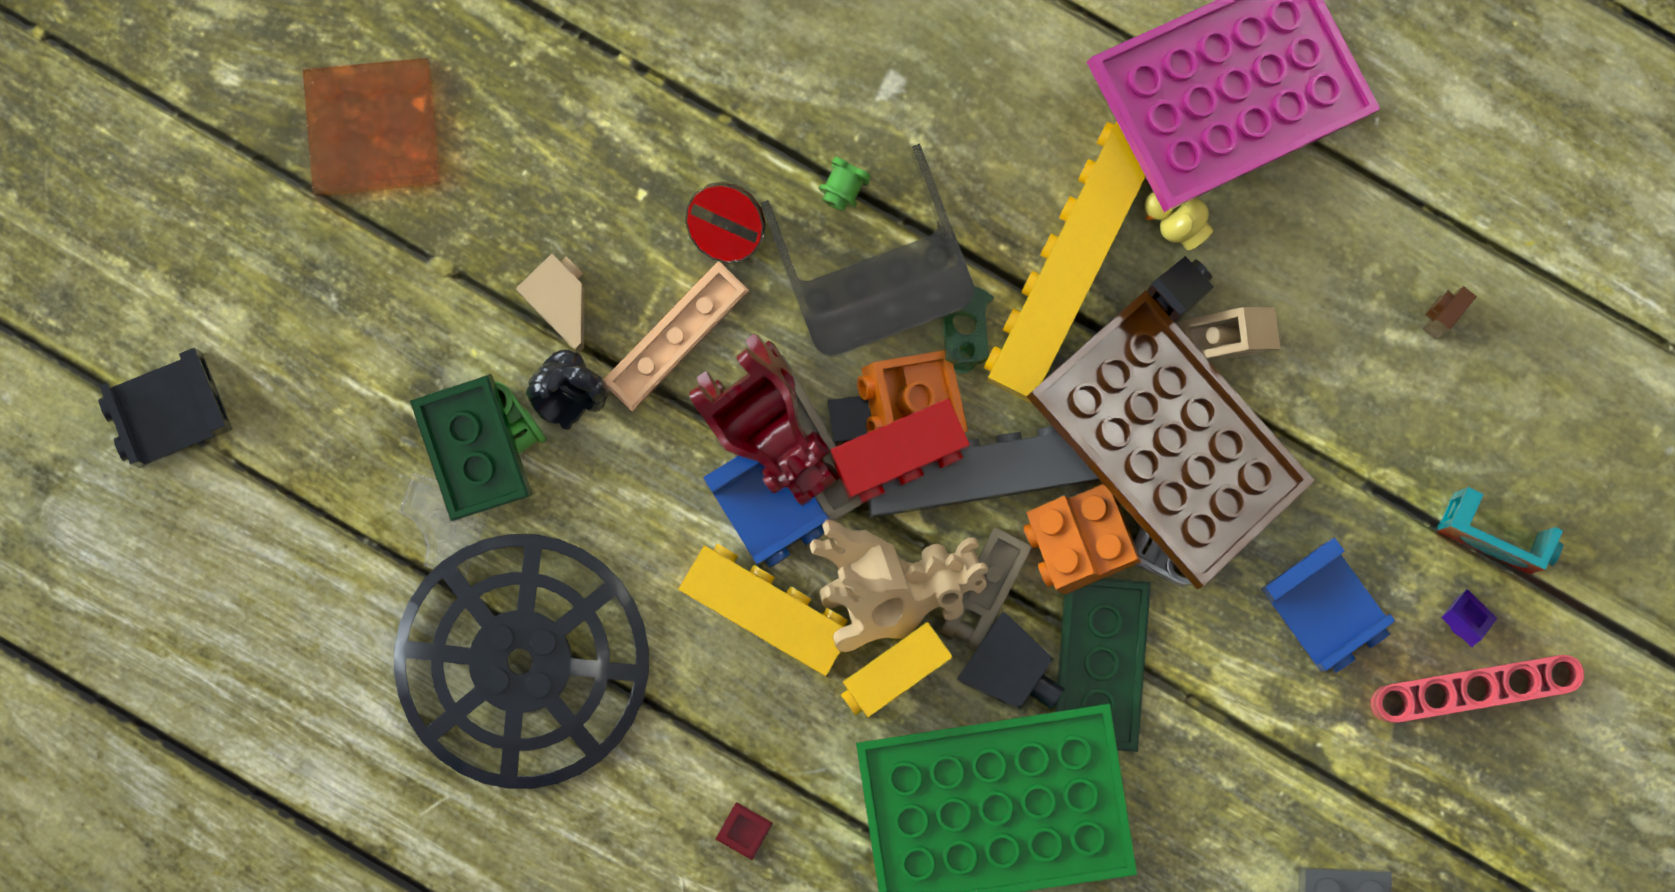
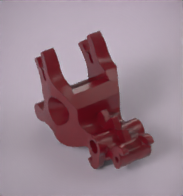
[689,333,840,506]

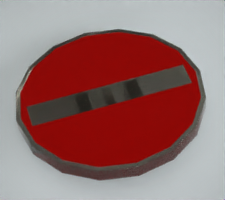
[685,181,766,263]

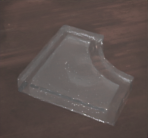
[399,472,491,579]

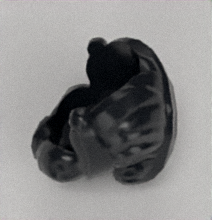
[526,349,608,430]

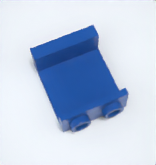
[703,455,830,568]
[1261,537,1395,673]

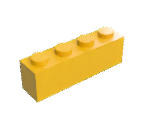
[678,544,848,677]

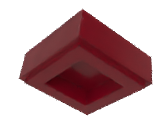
[715,802,773,860]

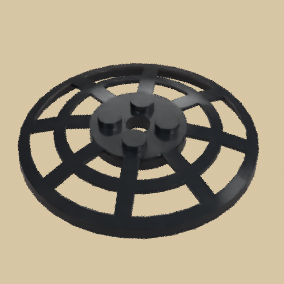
[394,534,649,789]

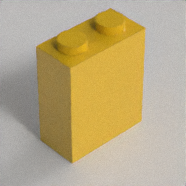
[841,622,952,718]

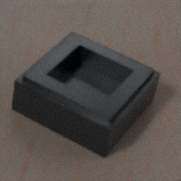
[828,396,871,443]

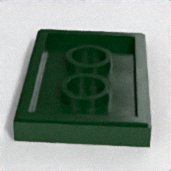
[410,374,533,522]

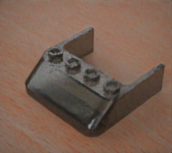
[761,144,974,357]

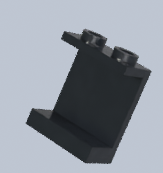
[98,347,233,468]

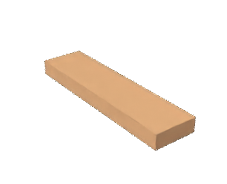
[603,261,749,412]

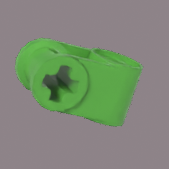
[495,381,547,454]

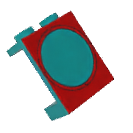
[1436,487,1564,574]

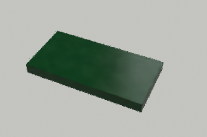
[1055,578,1151,752]

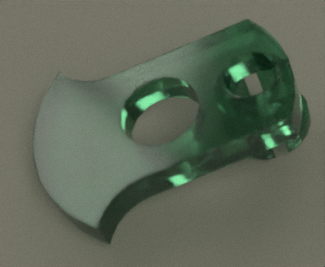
[931,284,994,373]

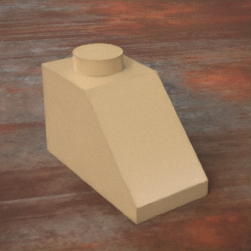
[516,254,585,353]
[1178,307,1281,361]

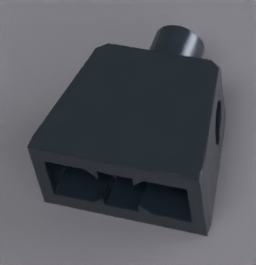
[957,611,1065,711]

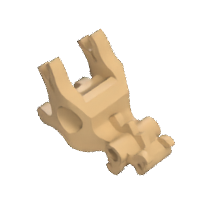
[809,519,988,652]

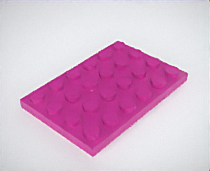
[1086,0,1380,213]

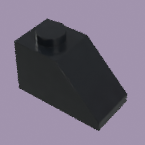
[1147,256,1214,323]

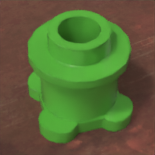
[818,157,871,211]

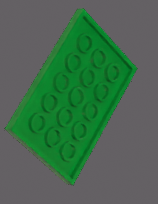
[856,704,1137,892]

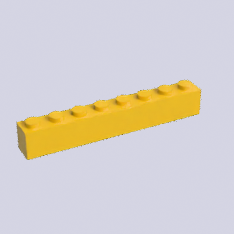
[983,121,1146,404]

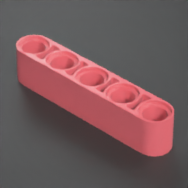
[1371,655,1584,723]

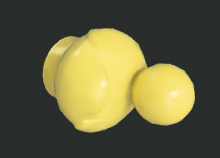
[1144,192,1213,251]

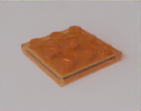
[303,58,440,196]

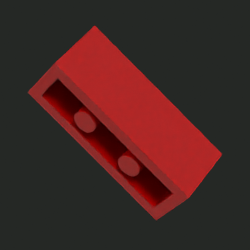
[829,398,970,503]

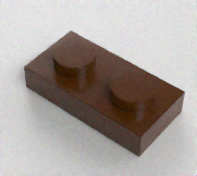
[1423,286,1477,340]

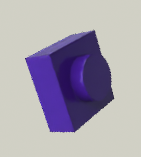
[1441,589,1498,648]

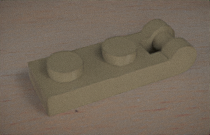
[939,527,1032,651]

